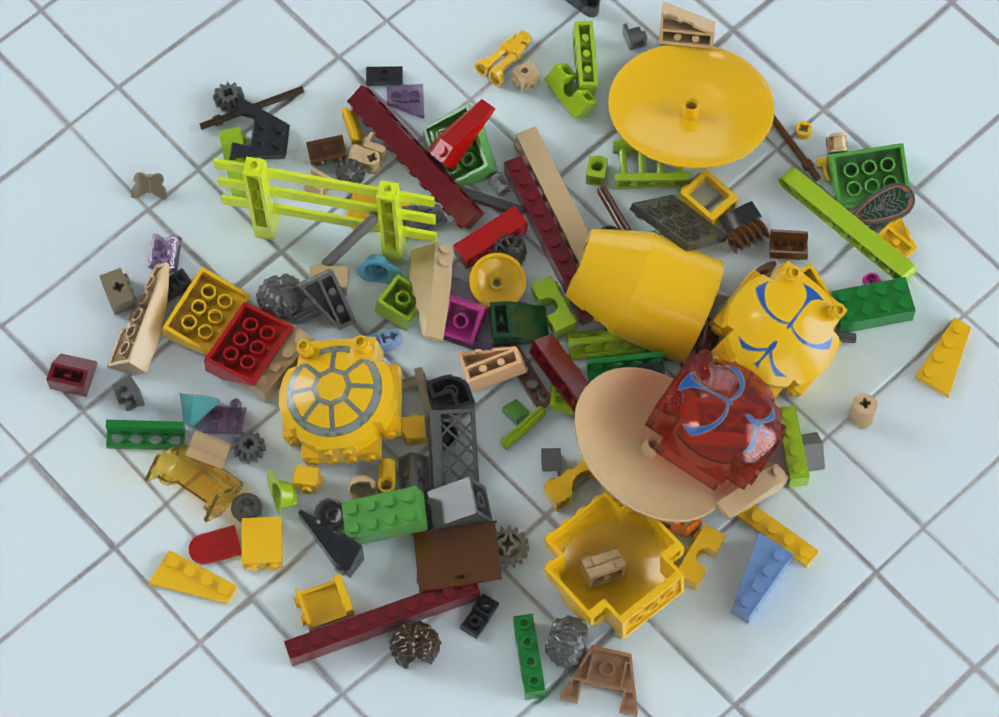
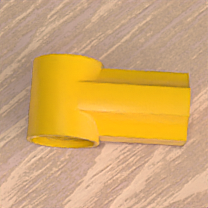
[377,458,396,494]

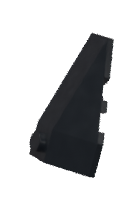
[298,509,365,577]

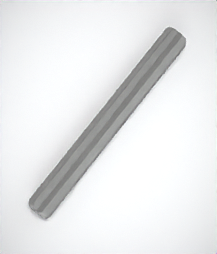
[321,212,379,266]

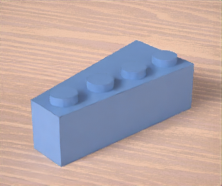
[731,533,793,624]

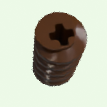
[727,218,770,254]

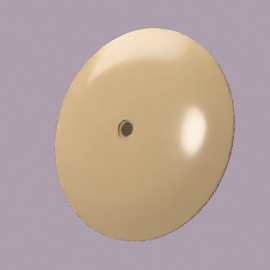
[574,367,733,522]

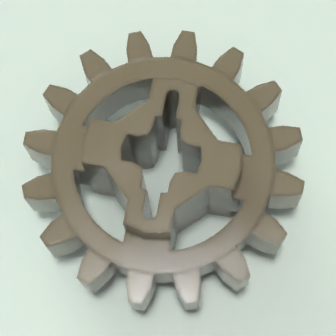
[496,525,529,569]

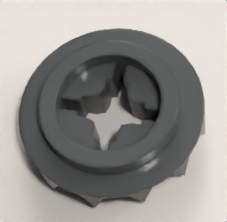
[335,158,365,184]
[231,493,262,522]

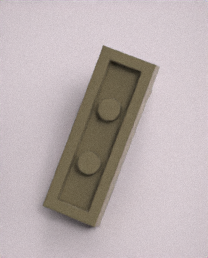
[402,367,433,422]

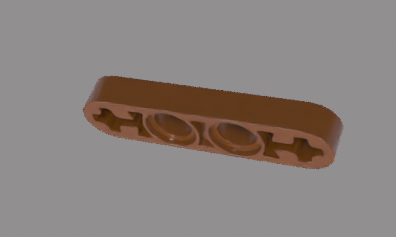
[506,344,550,408]

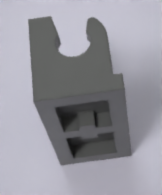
[112,375,145,411]

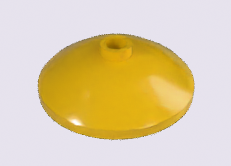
[469,253,526,306]

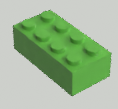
[342,486,427,545]

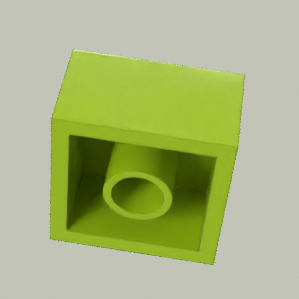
[374,274,419,331]

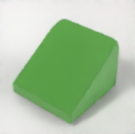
[502,399,530,425]

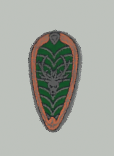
[853,183,915,225]

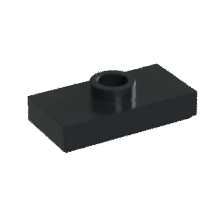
[366,66,403,86]

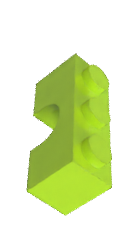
[544,63,599,119]
[531,276,578,339]

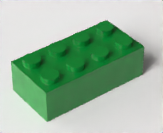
[831,277,916,333]

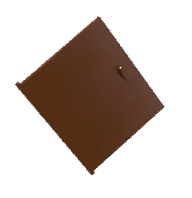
[411,520,502,592]

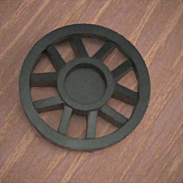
[493,234,527,265]

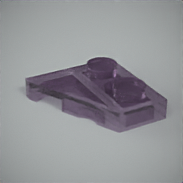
[386,84,425,118]

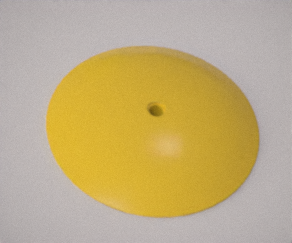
[608,44,775,169]

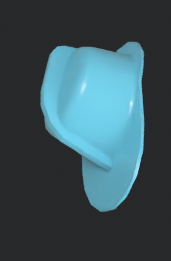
[357,254,402,284]

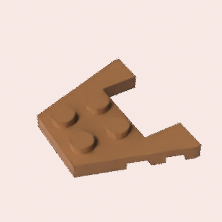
[560,645,638,717]

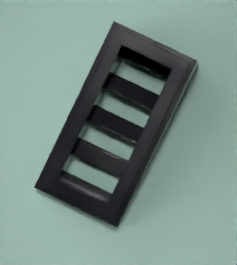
[167,268,192,303]

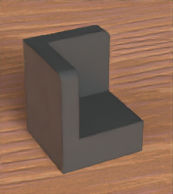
[622,23,647,51]
[541,448,561,476]

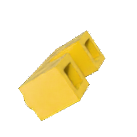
[676,524,725,590]

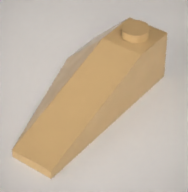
[716,460,790,520]

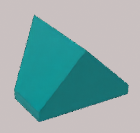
[179,393,220,427]

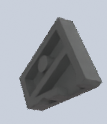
[401,204,448,239]

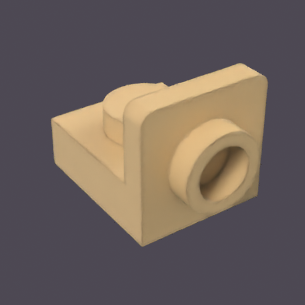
[361,131,387,162]

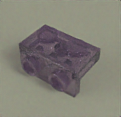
[148,233,182,273]

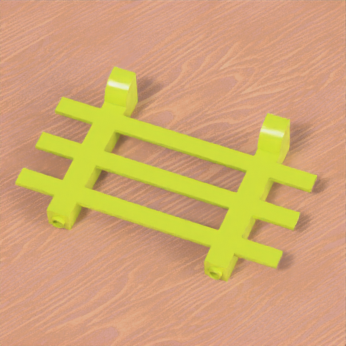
[213,157,437,263]

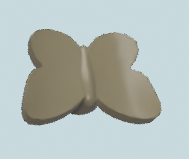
[131,172,167,200]

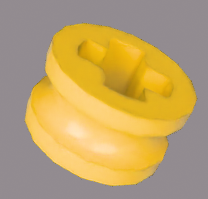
[795,121,812,140]

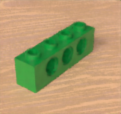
[513,613,545,700]

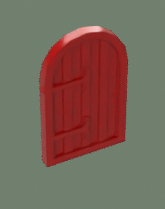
[188,525,242,565]

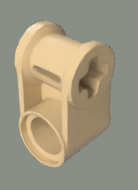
[826,132,849,153]
[346,144,382,174]

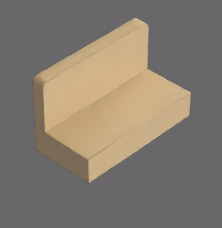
[185,430,232,469]

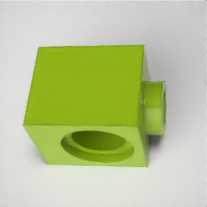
[586,156,608,186]

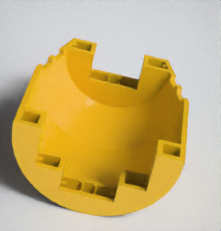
[565,228,724,363]

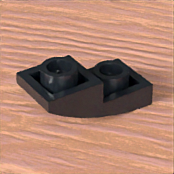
[718,201,762,232]
[460,593,499,639]

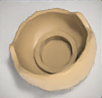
[348,475,378,500]

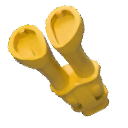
[474,30,532,87]

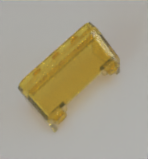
[144,444,244,522]

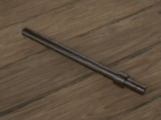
[199,86,304,130]

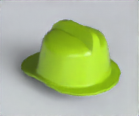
[267,469,298,515]

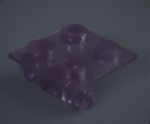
[203,398,246,434]

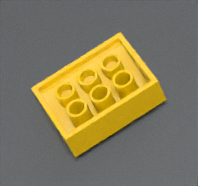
[161,267,251,356]

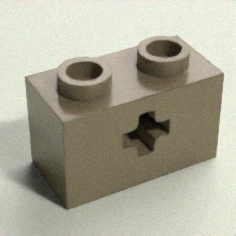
[99,268,137,315]

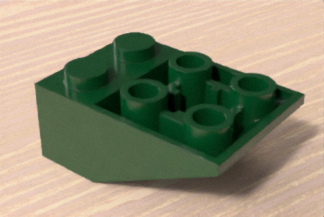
[489,301,549,346]

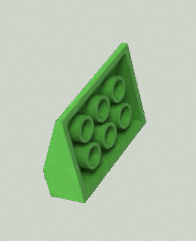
[422,103,498,186]
[826,143,910,209]

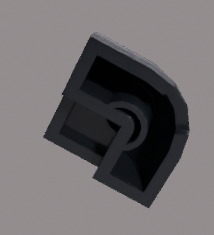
[426,374,475,420]

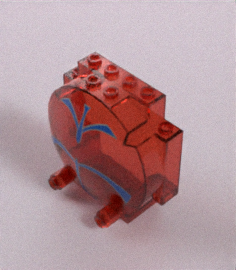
[645,349,786,491]

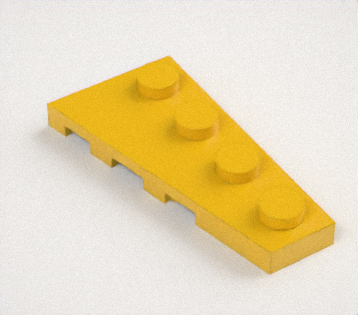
[915,317,971,398]
[149,550,238,605]

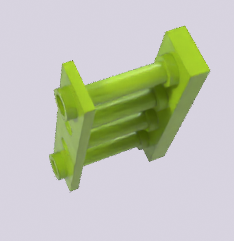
[613,139,690,189]

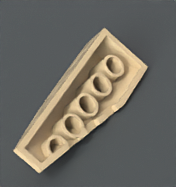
[409,242,453,342]
[107,262,169,375]

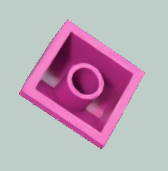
[444,294,489,345]

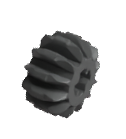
[213,81,245,112]
[233,431,266,465]

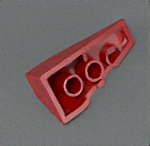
[427,99,496,170]

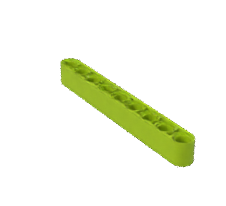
[778,167,917,281]

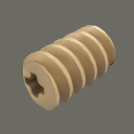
[849,393,878,429]

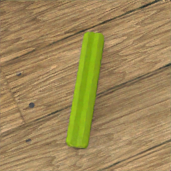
[500,406,546,450]

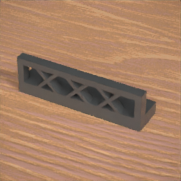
[398,452,432,531]

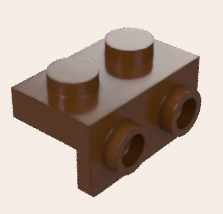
[306,135,347,167]
[769,229,808,260]
[694,318,720,364]

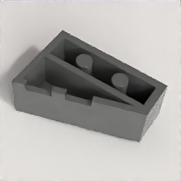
[295,269,356,330]

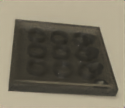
[629,194,728,252]

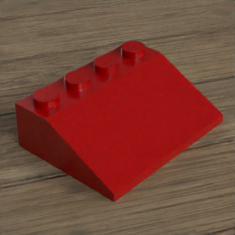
[204,302,294,386]

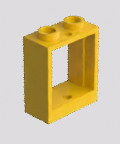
[679,169,739,229]

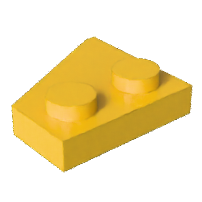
[878,218,917,259]

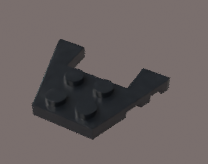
[229,97,290,160]

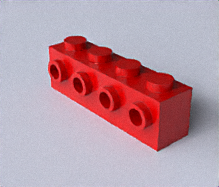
[453,206,528,270]

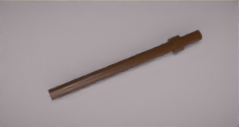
[772,115,821,181]

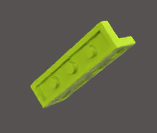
[567,329,646,359]

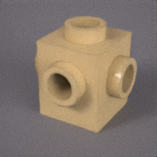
[511,60,540,92]

